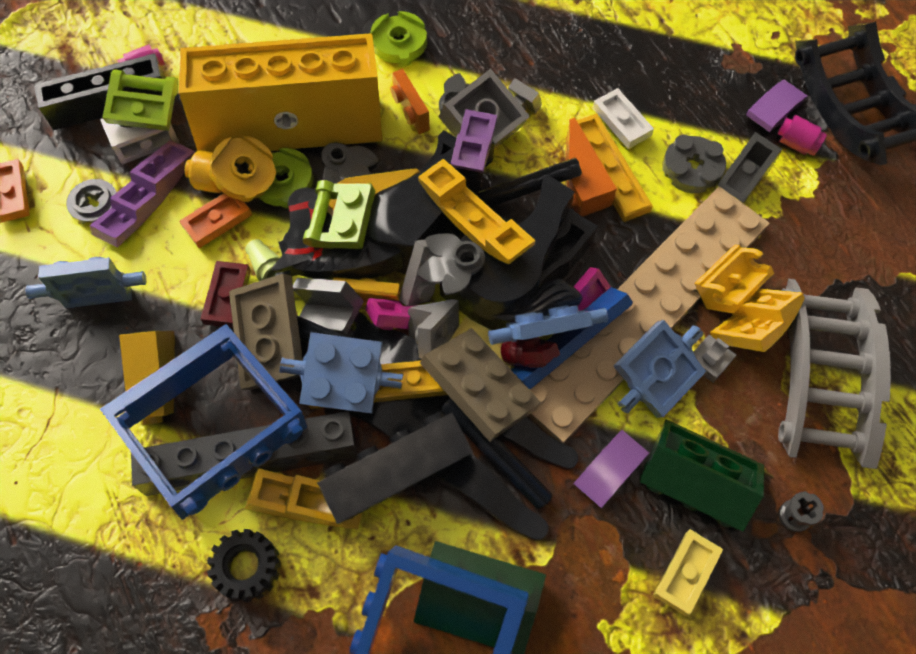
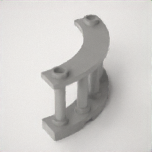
[778,278,891,469]

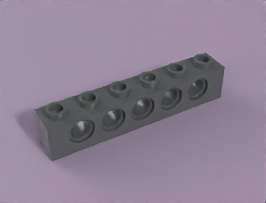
[131,411,358,496]

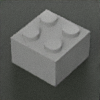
[438,68,530,149]

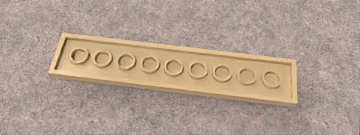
[528,186,769,444]

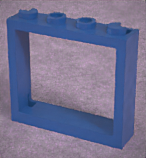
[100,324,307,520]
[349,545,529,654]

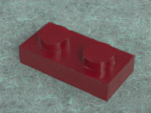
[200,261,251,328]

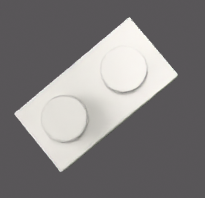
[592,88,654,149]

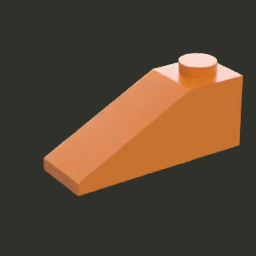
[565,118,617,217]

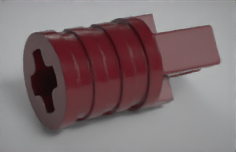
[501,337,560,368]

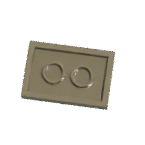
[229,274,303,390]
[420,328,541,442]

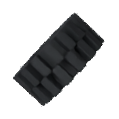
[207,529,281,602]

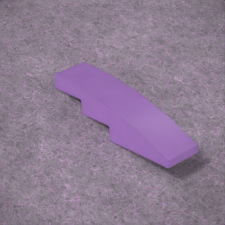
[89,140,195,248]

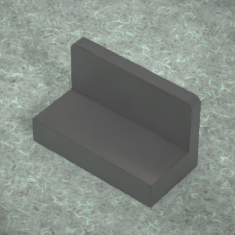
[293,278,364,334]

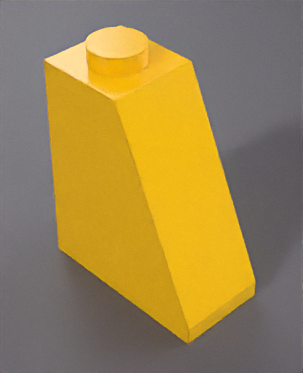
[119,331,175,425]

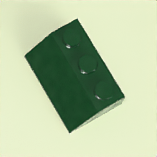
[640,419,764,532]
[413,541,546,654]

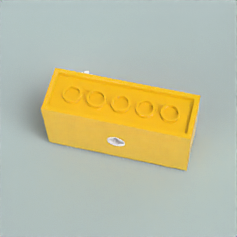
[179,33,382,152]

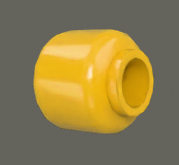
[184,150,222,193]

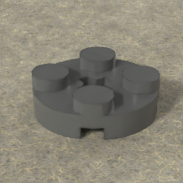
[662,134,726,193]

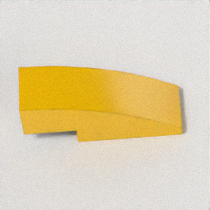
[245,468,362,530]

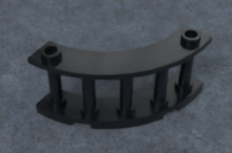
[795,22,916,165]

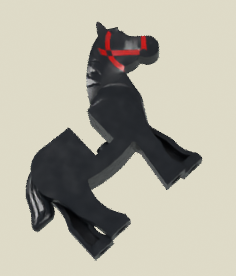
[272,130,598,330]

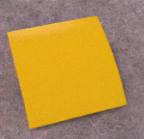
[710,289,805,352]

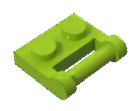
[103,70,178,131]
[302,180,376,249]

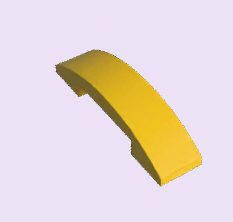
[418,159,535,264]

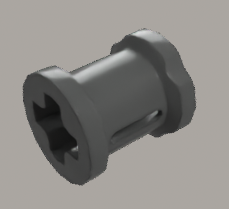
[778,492,824,532]

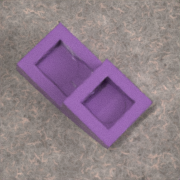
[746,79,807,132]
[450,109,497,173]
[574,430,650,508]

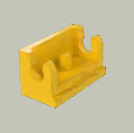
[694,245,774,314]

